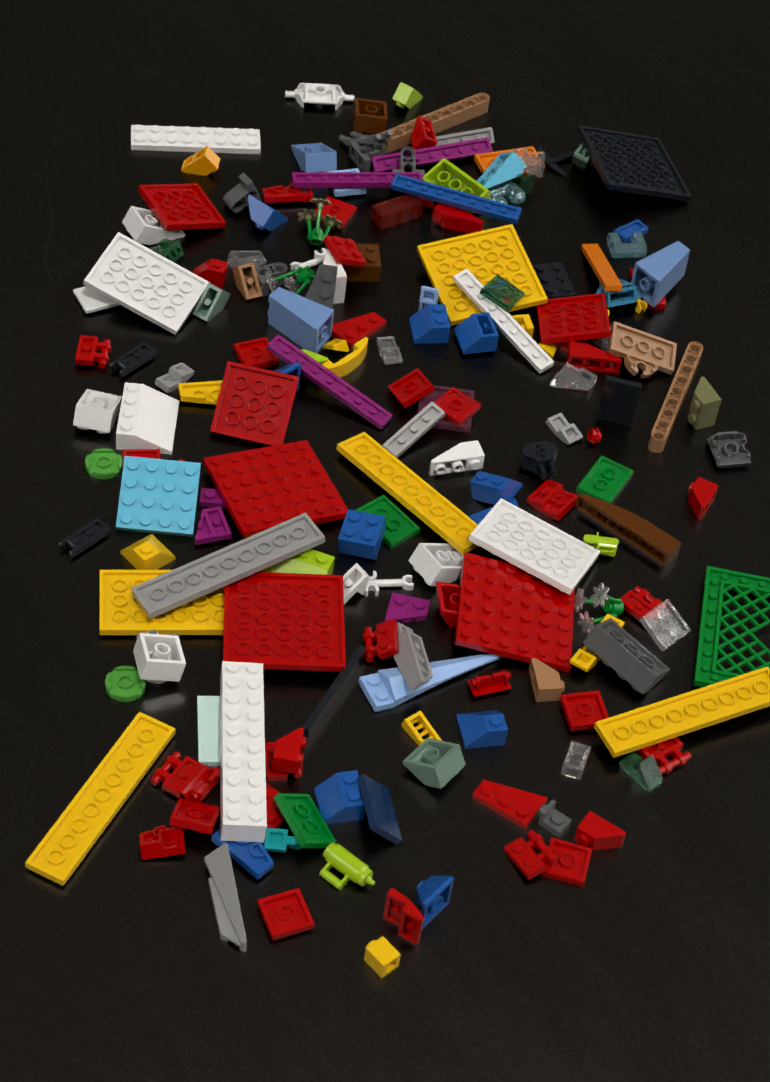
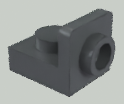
[538,799,572,838]

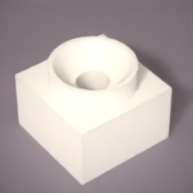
[133,633,186,684]

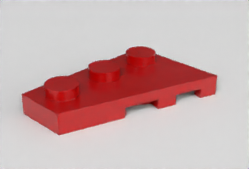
[262,183,313,204]
[332,312,387,349]

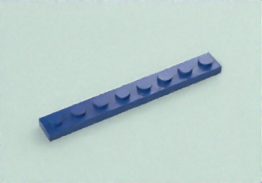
[391,173,522,224]

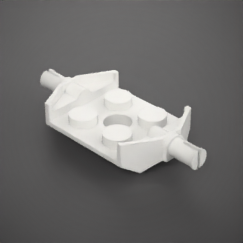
[285,83,354,110]

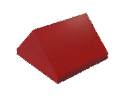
[435,581,460,628]

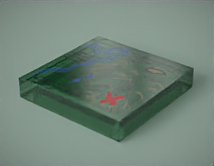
[480,274,525,312]

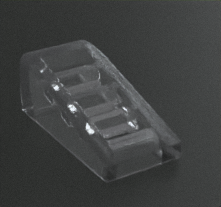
[227,251,267,268]
[561,741,591,780]

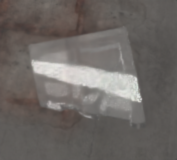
[513,148,546,177]
[549,363,597,391]

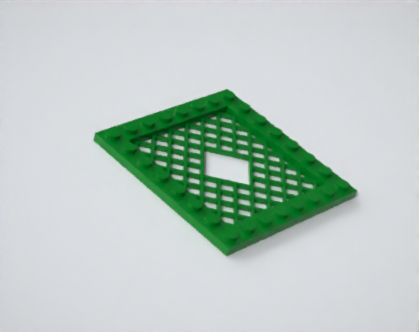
[693,566,770,687]

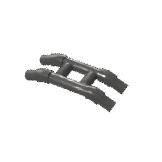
[339,129,393,146]

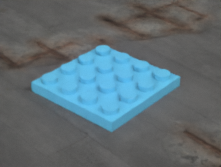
[116,456,201,537]

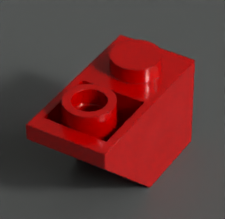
[271,728,307,774]

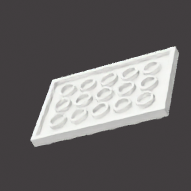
[83,232,210,335]
[468,498,601,595]

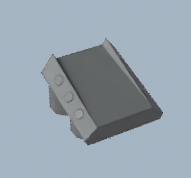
[707,431,752,468]

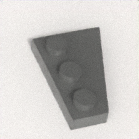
[305,264,338,309]

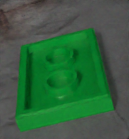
[576,455,634,503]
[355,495,420,549]
[274,793,337,848]

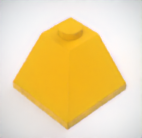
[121,534,175,570]

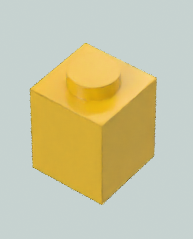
[364,936,401,978]

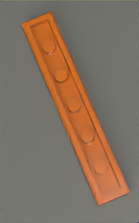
[581,244,622,292]

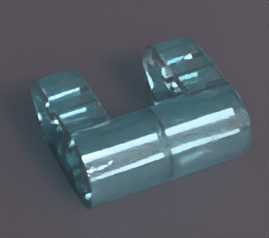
[488,180,526,205]
[607,232,647,258]

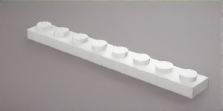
[453,269,554,374]

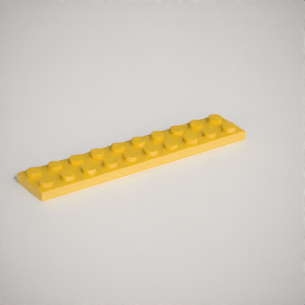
[336,432,478,555]
[594,666,770,758]
[25,712,176,886]

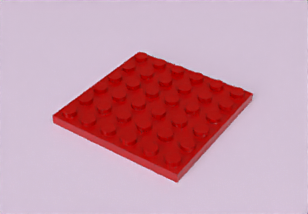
[203,440,348,538]
[454,552,575,673]
[223,572,346,672]

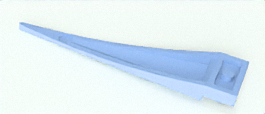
[358,653,504,712]

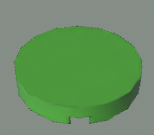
[85,448,123,479]
[105,666,146,702]

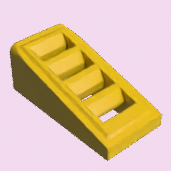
[401,710,442,746]

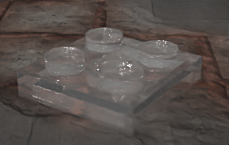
[639,599,691,651]

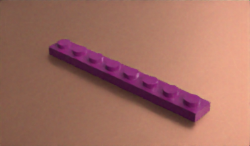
[370,137,493,172]
[291,172,423,188]
[267,334,393,430]

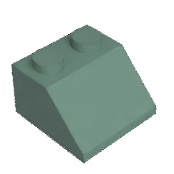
[403,738,466,789]

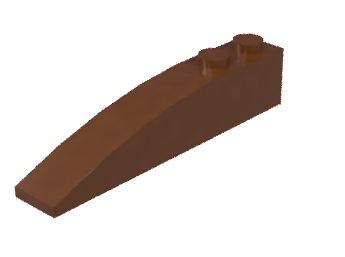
[575,493,681,567]

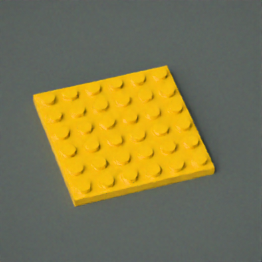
[417,224,548,326]

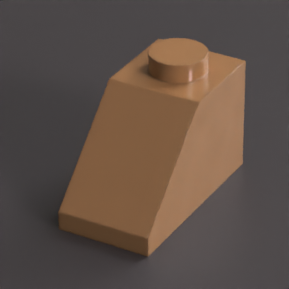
[231,262,263,300]
[529,658,565,702]

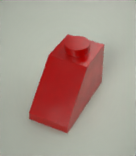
[411,115,438,150]
[192,259,228,289]
[687,477,719,520]
[574,811,626,851]

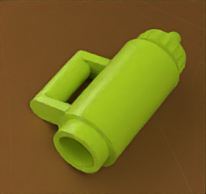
[319,842,375,890]

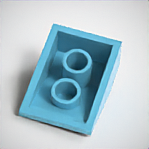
[477,152,526,189]

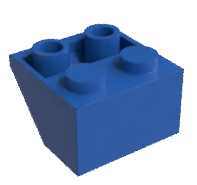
[454,312,499,354]

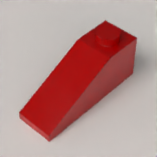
[432,203,484,234]
[567,341,622,374]

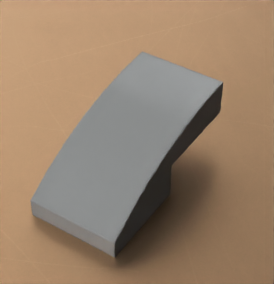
[155,362,195,393]
[545,413,583,445]

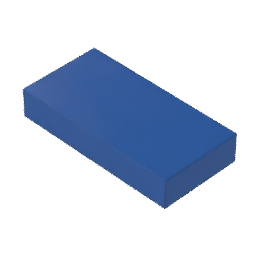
[613,219,649,243]

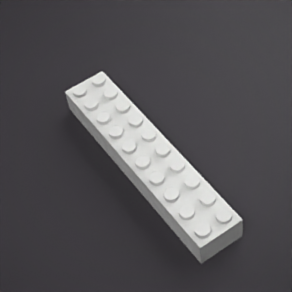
[220,661,267,843]

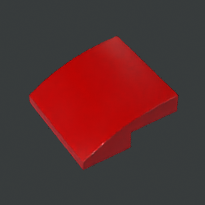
[526,479,578,521]
[383,887,424,945]

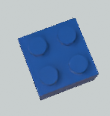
[338,509,386,560]

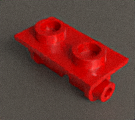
[467,670,512,697]
[181,764,221,802]

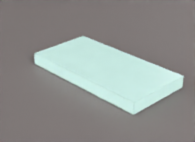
[197,696,220,766]

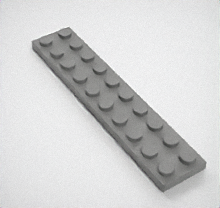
[131,513,325,619]

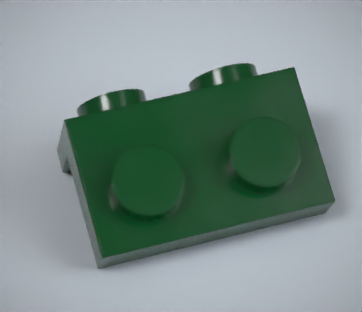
[150,238,184,262]

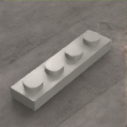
[435,127,495,146]
[382,401,445,458]

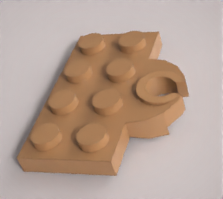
[608,321,677,379]

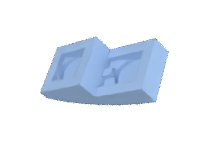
[418,286,439,311]

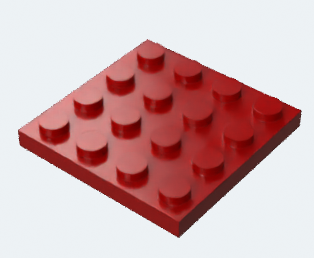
[138,183,226,231]
[537,293,611,345]
[210,361,300,446]

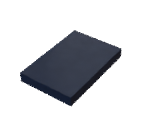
[358,774,402,844]

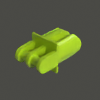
[583,532,619,557]

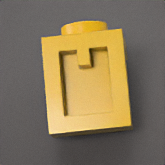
[512,314,534,337]

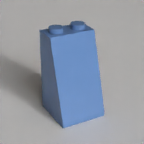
[631,241,690,307]
[267,287,334,353]

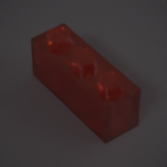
[370,194,424,230]

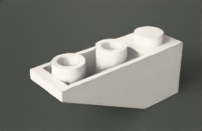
[429,440,485,476]

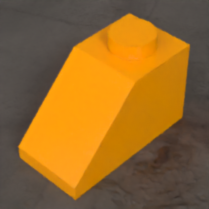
[181,146,220,176]

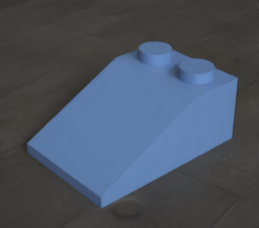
[291,143,337,172]

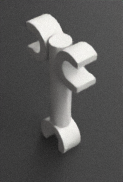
[290,248,327,275]
[364,571,414,597]

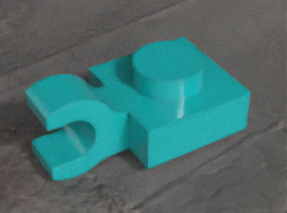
[264,828,302,853]

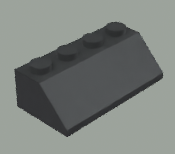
[583,618,670,694]

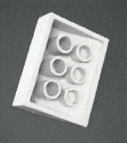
[116,382,179,455]

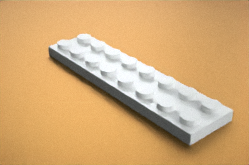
[131,125,261,154]

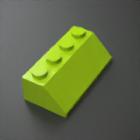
[422,158,492,213]
[258,549,335,575]

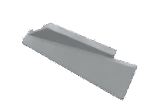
[393,622,433,690]
[204,843,247,952]

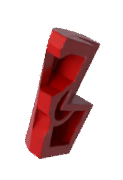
[139,825,186,860]

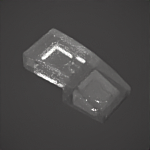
[376,336,403,365]

